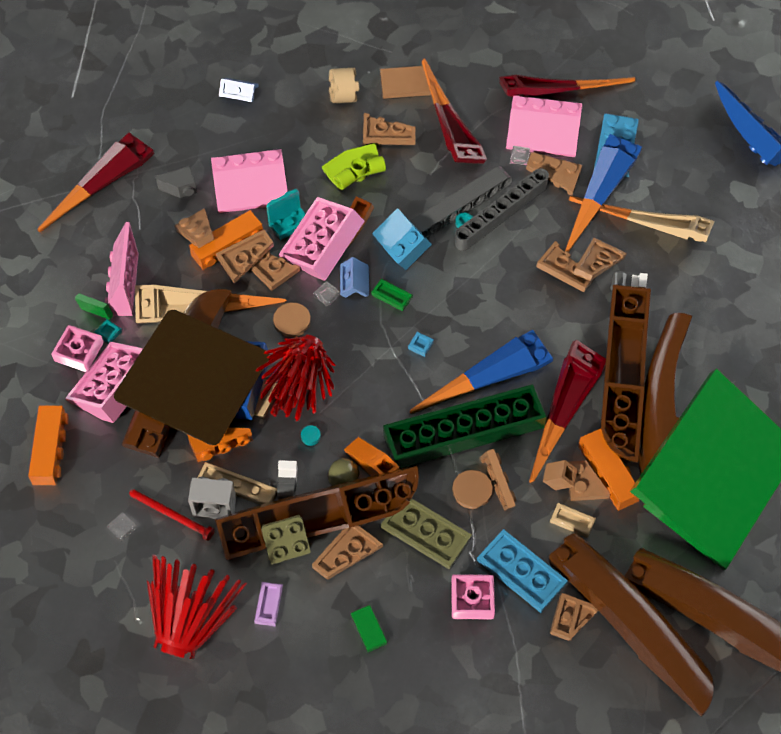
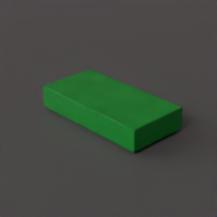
[371,279,413,311]
[75,293,113,320]
[351,605,387,652]

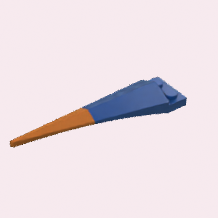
[565,134,642,252]
[410,330,553,414]

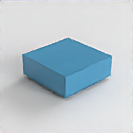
[408,332,434,357]

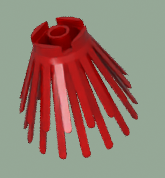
[147,555,247,659]

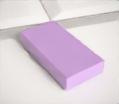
[254,582,283,626]

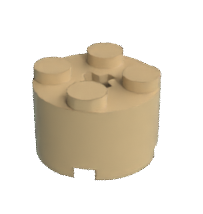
[329,68,359,103]

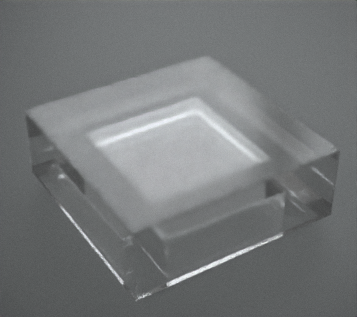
[510,146,530,165]
[314,281,340,306]
[107,512,137,542]

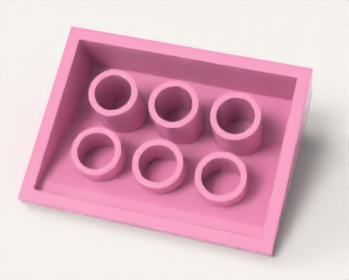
[506,96,582,157]
[211,149,287,213]
[278,197,364,281]
[105,222,139,316]
[65,342,143,423]

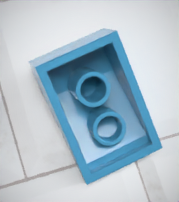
[372,208,432,270]

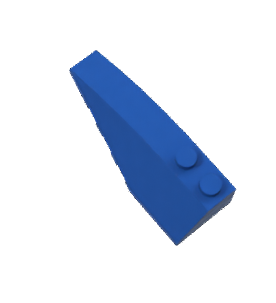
[715,81,781,166]

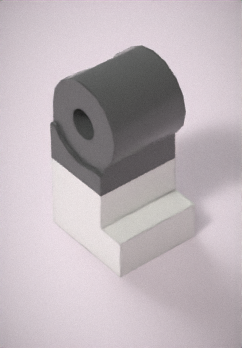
[610,272,648,290]
[277,461,298,500]

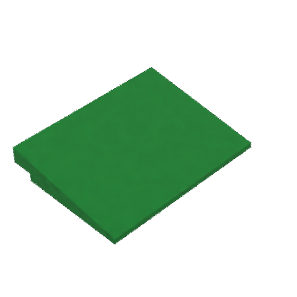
[630,368,781,570]

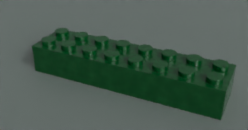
[383,384,546,469]

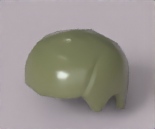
[328,458,360,486]

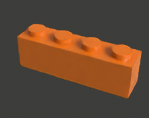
[189,210,263,270]
[28,405,68,485]
[578,428,640,511]

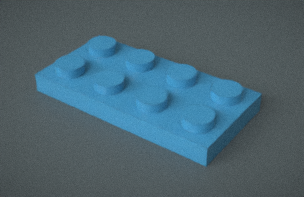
[594,113,639,177]
[477,529,568,613]

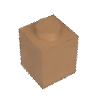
[543,460,577,490]

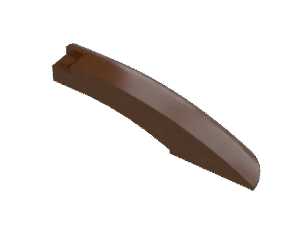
[601,285,651,463]
[121,289,232,458]
[638,313,692,475]
[215,466,419,560]
[549,533,714,717]
[625,548,781,672]

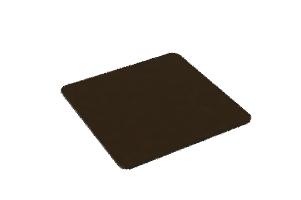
[114,310,270,445]

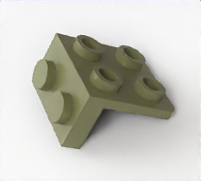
[261,515,311,565]

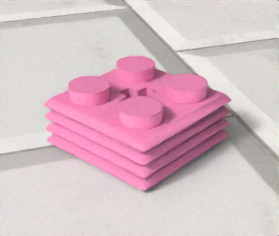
[51,325,104,372]
[452,575,495,619]

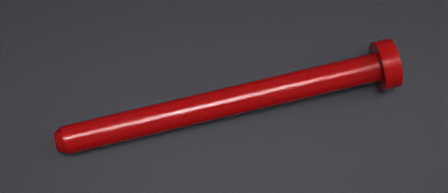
[129,490,215,541]

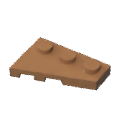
[363,113,415,145]
[574,238,627,281]
[536,241,593,292]
[312,526,383,580]

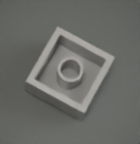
[188,477,237,519]

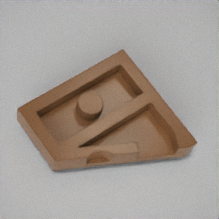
[567,460,610,501]
[549,593,598,641]

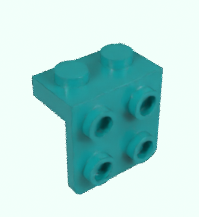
[266,189,306,240]

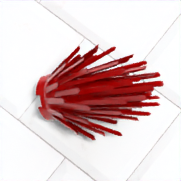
[256,334,336,421]

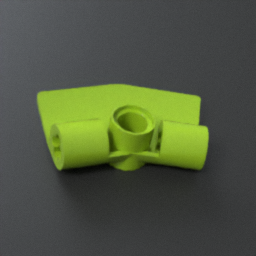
[322,143,386,190]

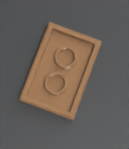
[380,65,431,99]

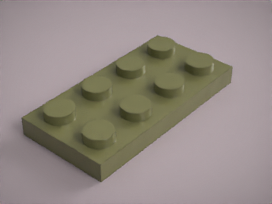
[381,498,472,570]

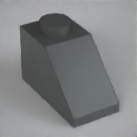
[155,167,197,198]

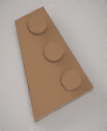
[526,152,582,196]
[174,208,214,248]
[216,230,274,284]
[250,251,300,291]
[480,449,516,511]

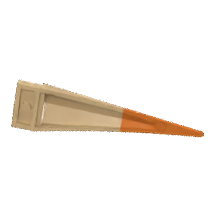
[569,196,714,242]
[135,285,287,324]

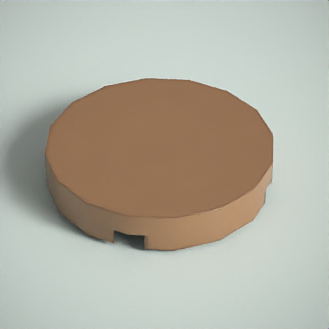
[273,303,311,338]
[452,470,493,509]

